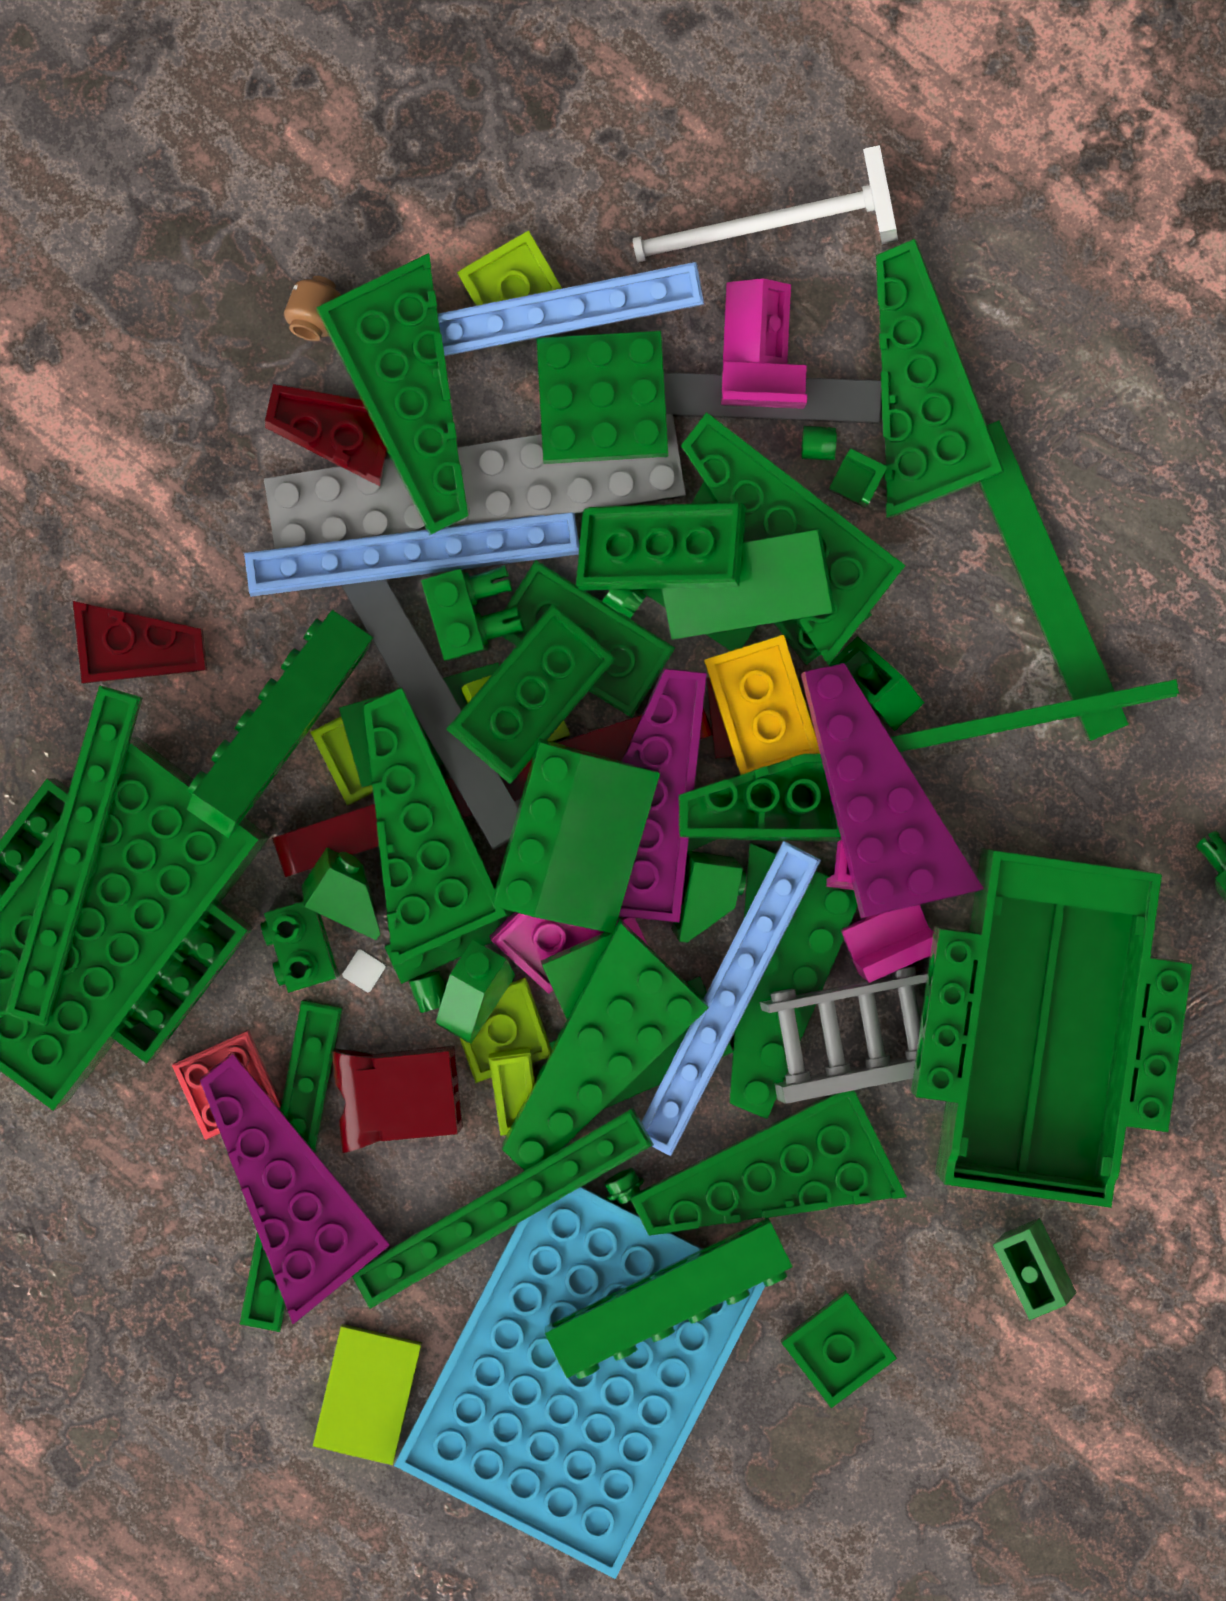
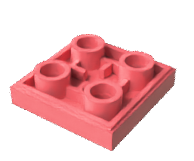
[172,1030,281,1140]

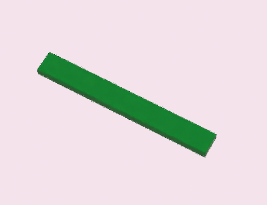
[979,420,1129,741]
[890,679,1179,752]
[4,685,143,1026]
[239,1000,343,1332]
[352,1108,654,1309]

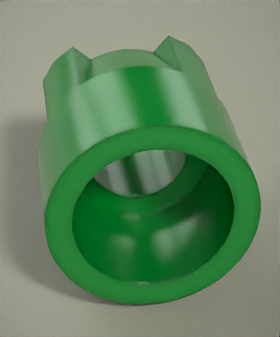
[801,426,837,460]
[602,589,646,619]
[409,971,445,1013]

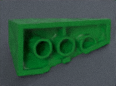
[678,754,841,842]

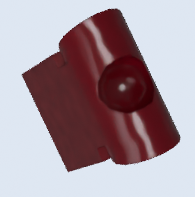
[332,1045,463,1153]

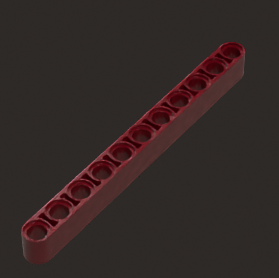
[272,707,713,877]

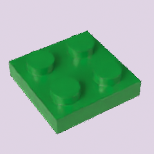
[781,1290,897,1408]

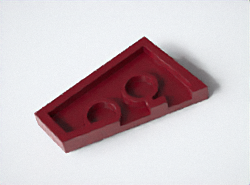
[265,384,387,486]
[73,601,208,684]

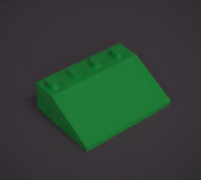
[492,738,660,933]

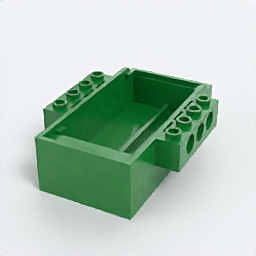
[0,737,270,1111]
[911,848,1192,1208]

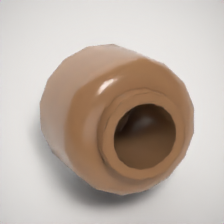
[284,276,341,341]

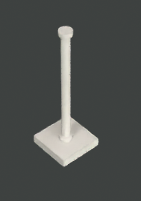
[633,145,898,263]

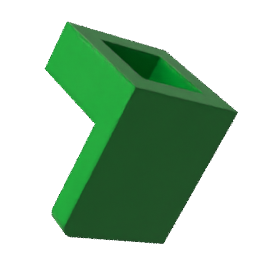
[828,448,887,508]

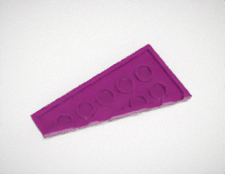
[801,663,984,918]
[619,668,707,922]
[200,1052,390,1325]

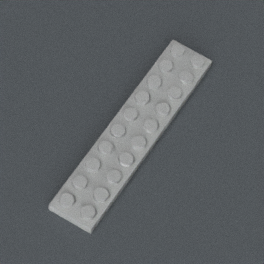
[264,414,686,549]

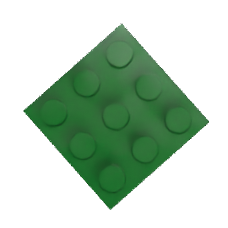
[536,331,668,464]

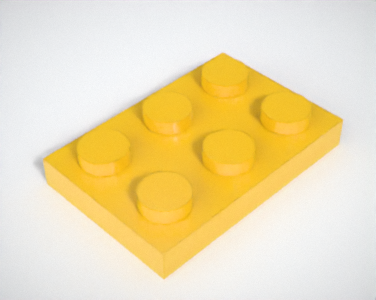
[704,635,820,775]

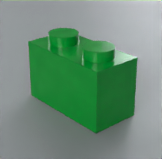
[993,1218,1077,1320]

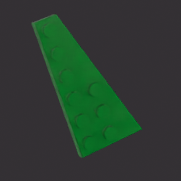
[876,239,1005,519]
[316,253,468,535]
[681,412,906,665]
[363,687,507,966]
[729,843,858,1119]
[502,919,709,1171]
[629,1090,907,1236]

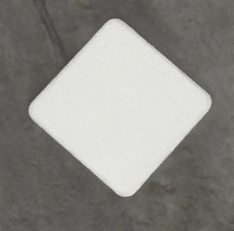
[342,949,386,992]

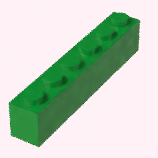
[186,610,374,838]
[545,1218,793,1379]

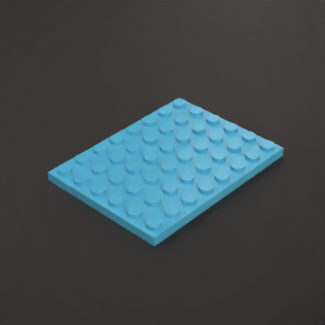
[394,1187,765,1579]

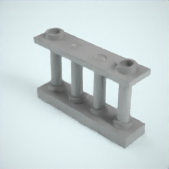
[760,965,928,1104]

